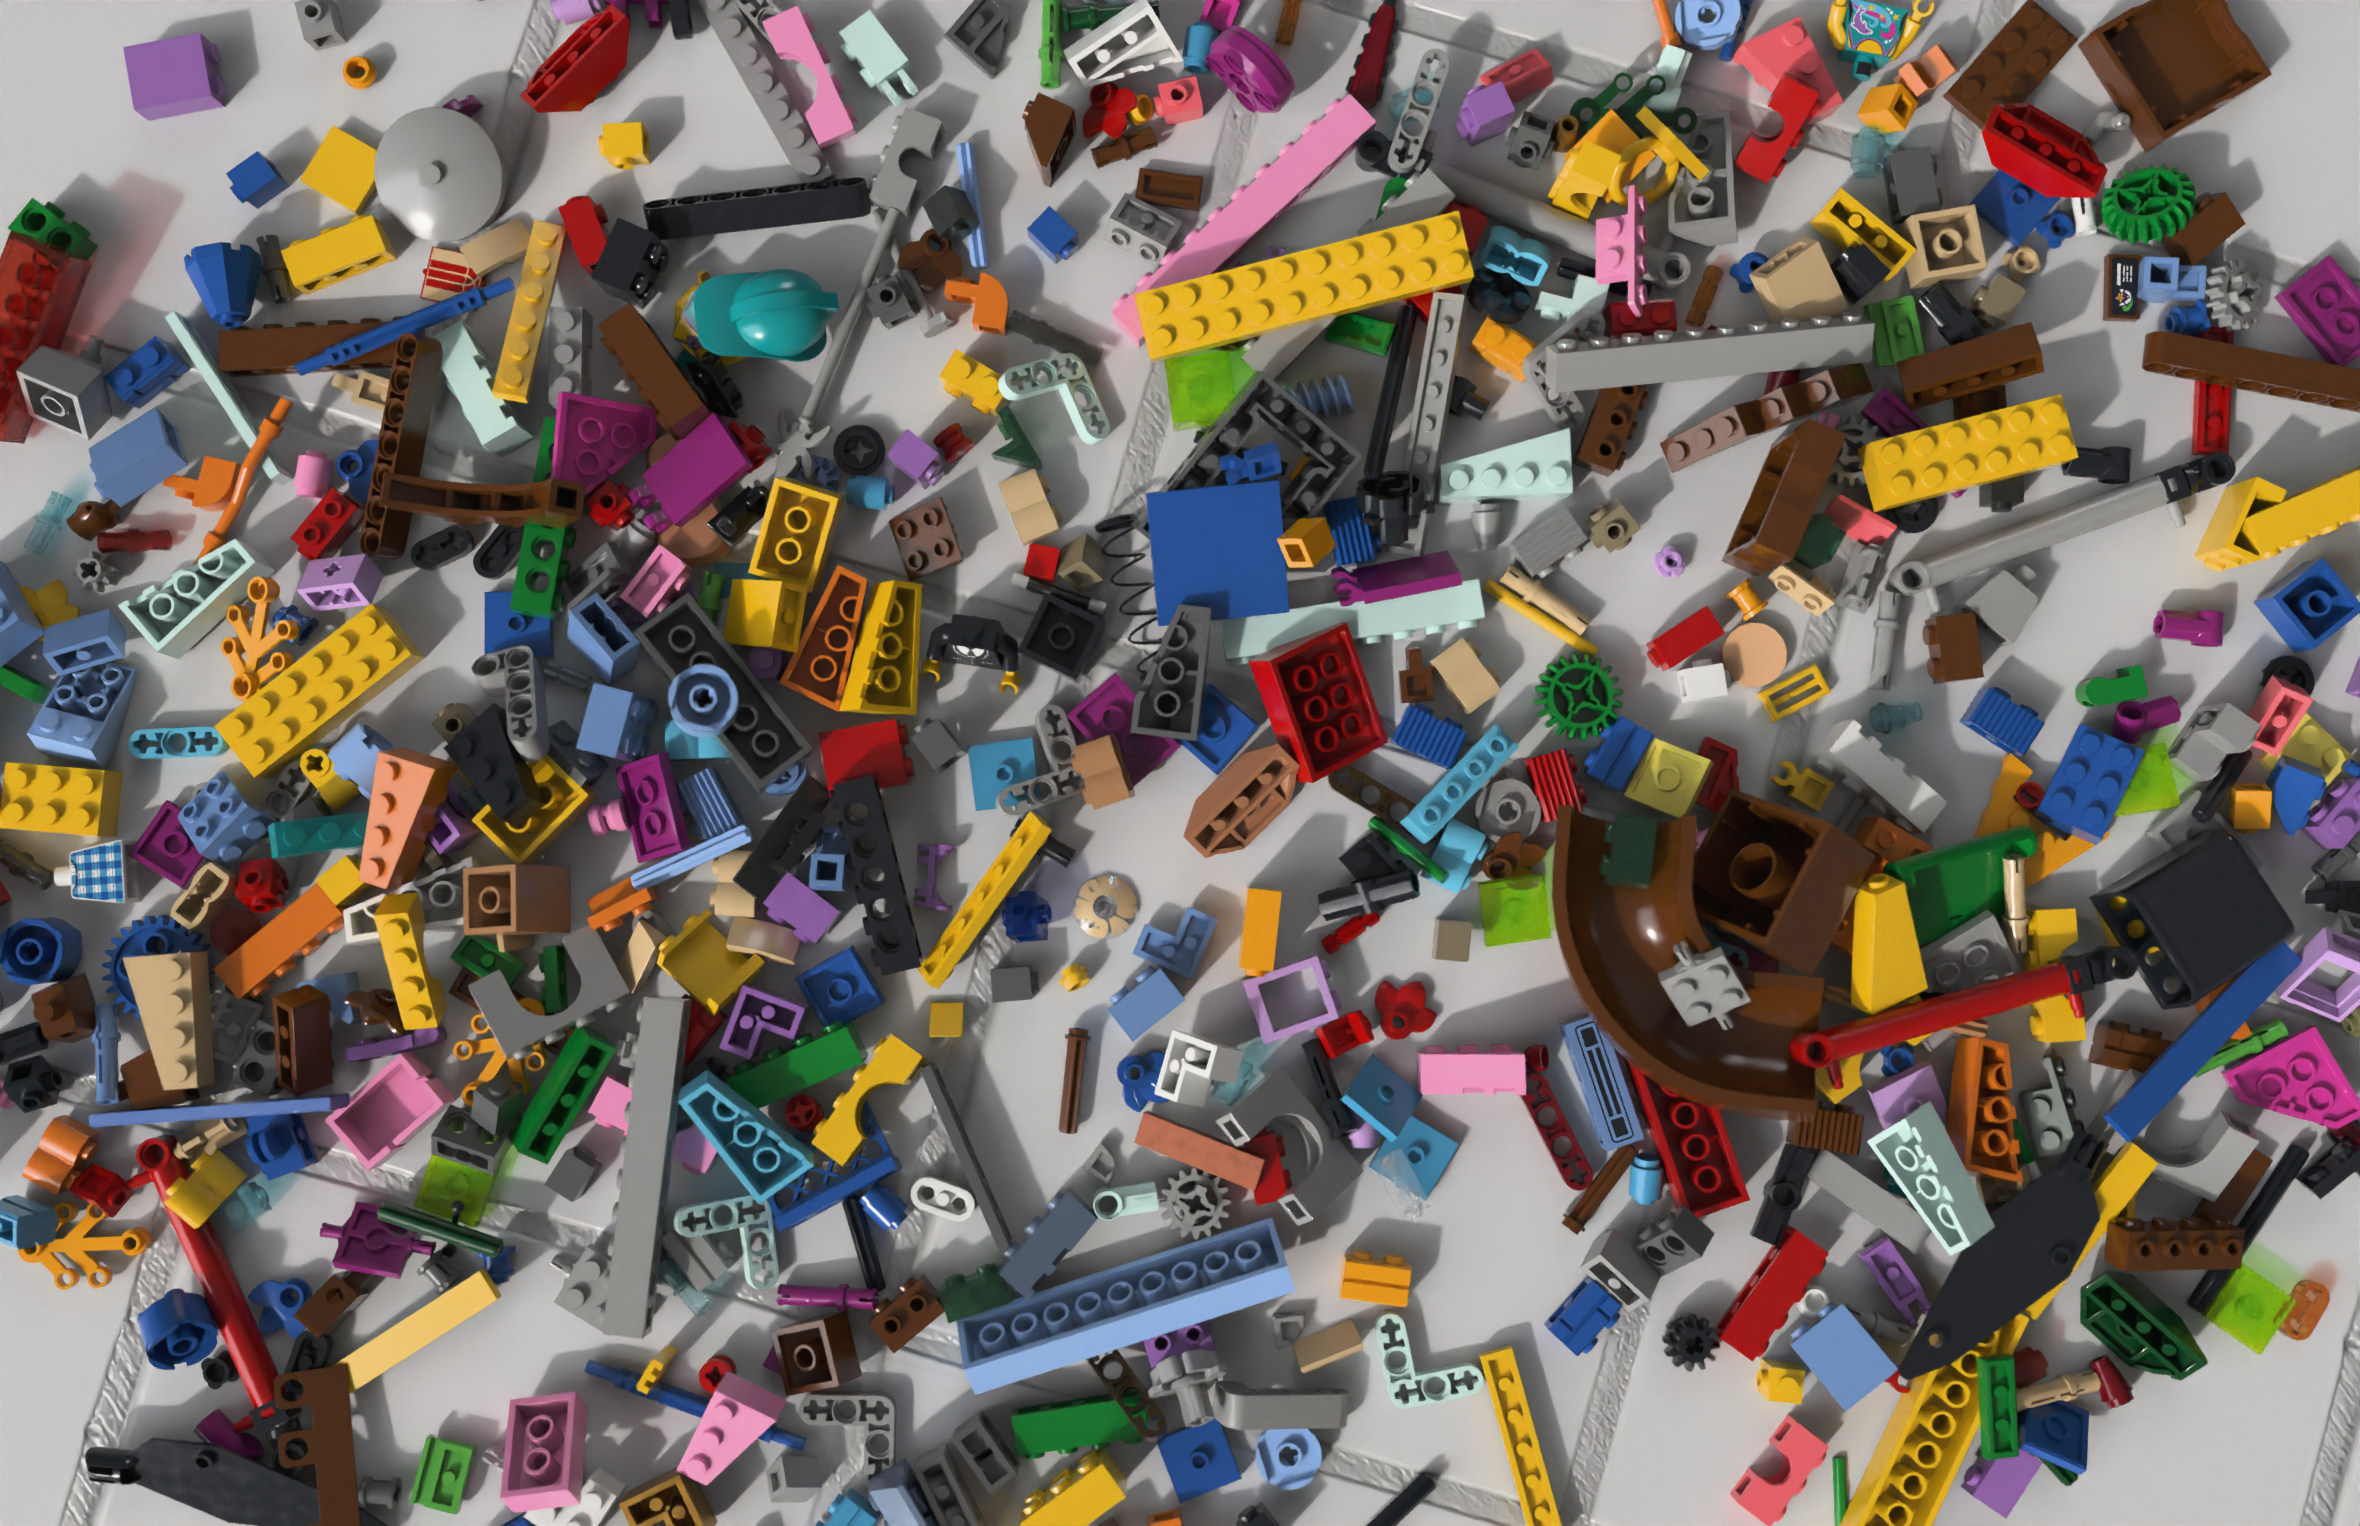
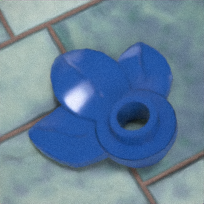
[336,439,378,503]
[1116,1051,1170,1112]
[248,1278,312,1339]

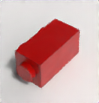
[558,195,610,276]
[290,487,365,561]
[1645,606,1725,671]
[1243,1126,1292,1206]

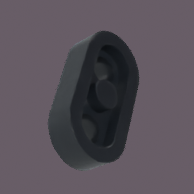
[473,524,525,580]
[284,1330,332,1395]

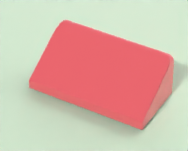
[1480,47,1554,104]
[1820,494,1897,546]

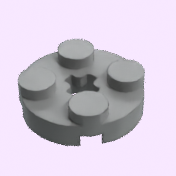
[1474,779,1541,843]

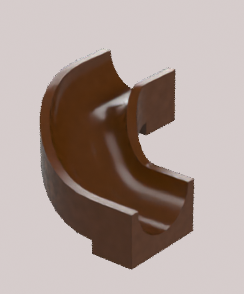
[1552,805,1825,1123]

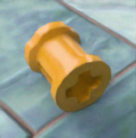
[1725,578,1769,621]

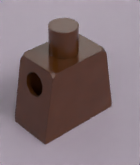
[31,973,96,1043]
[118,1049,201,1110]
[293,1271,374,1338]

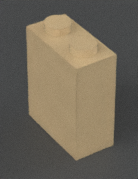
[1749,237,1849,324]

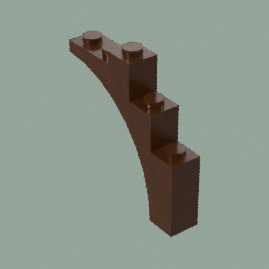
[1660,363,1874,473]
[379,472,586,529]

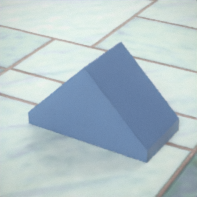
[295,972,362,1025]

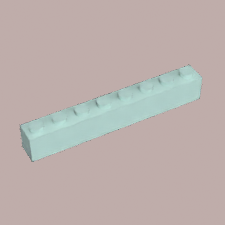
[1219,579,1485,666]

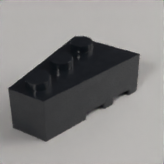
[444,703,544,827]

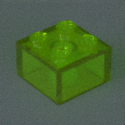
[1164,351,1235,432]

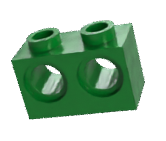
[8,198,98,276]

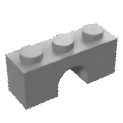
[868,107,945,219]
[548,307,593,410]

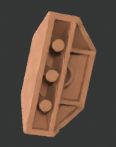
[1183,743,1300,858]

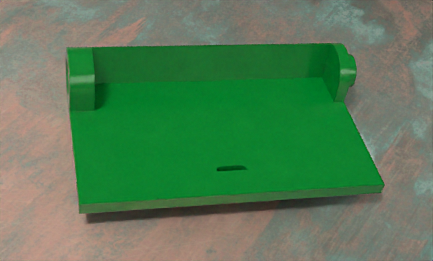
[1883,825,2038,946]

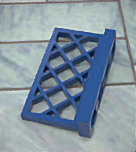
[766,1099,903,1232]

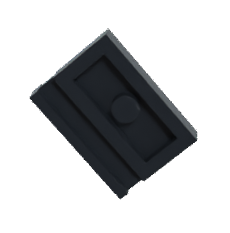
[2295,1135,2360,1199]

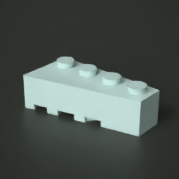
[431,320,536,457]
[1436,428,1573,504]
[118,539,275,659]
[1867,1101,1995,1256]

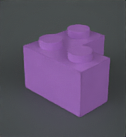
[719,983,811,1059]

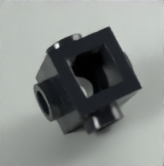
[3,1055,63,1113]

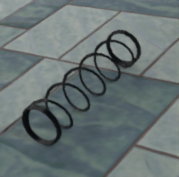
[1095,514,1162,682]

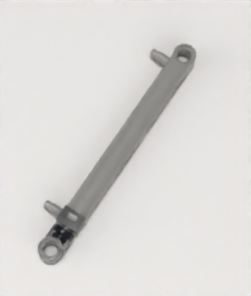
[1355,129,1691,293]
[1888,452,2236,615]

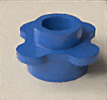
[2036,210,2075,249]
[1880,1044,1914,1077]

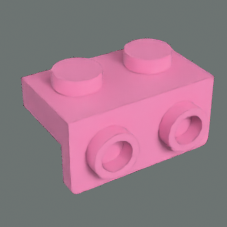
[620,544,693,620]

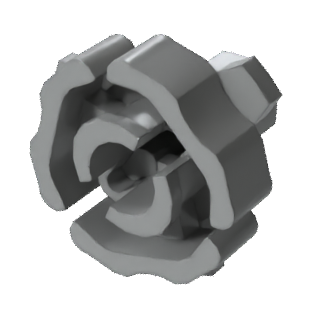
[1148,1349,1227,1427]

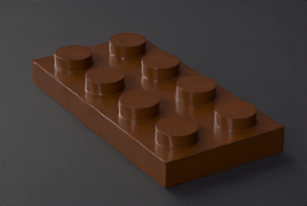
[1942,0,2078,130]

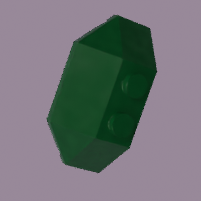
[2080,1270,2208,1381]

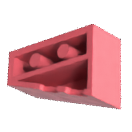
[1732,16,1843,129]

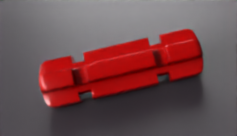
[1321,912,1380,955]

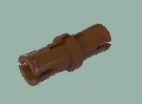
[1091,126,1158,169]

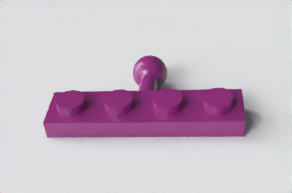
[1860,386,1967,499]

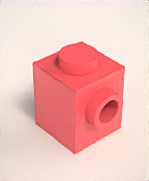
[1153,76,1203,126]

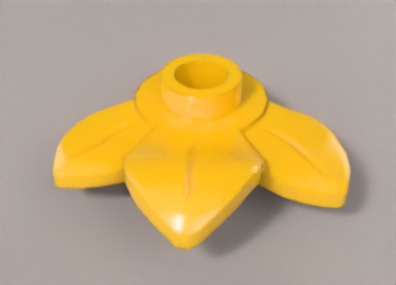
[20,580,80,641]

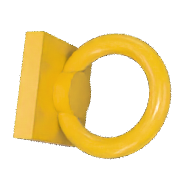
[1608,106,1710,208]

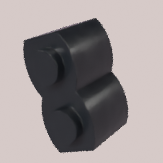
[1830,243,1891,305]

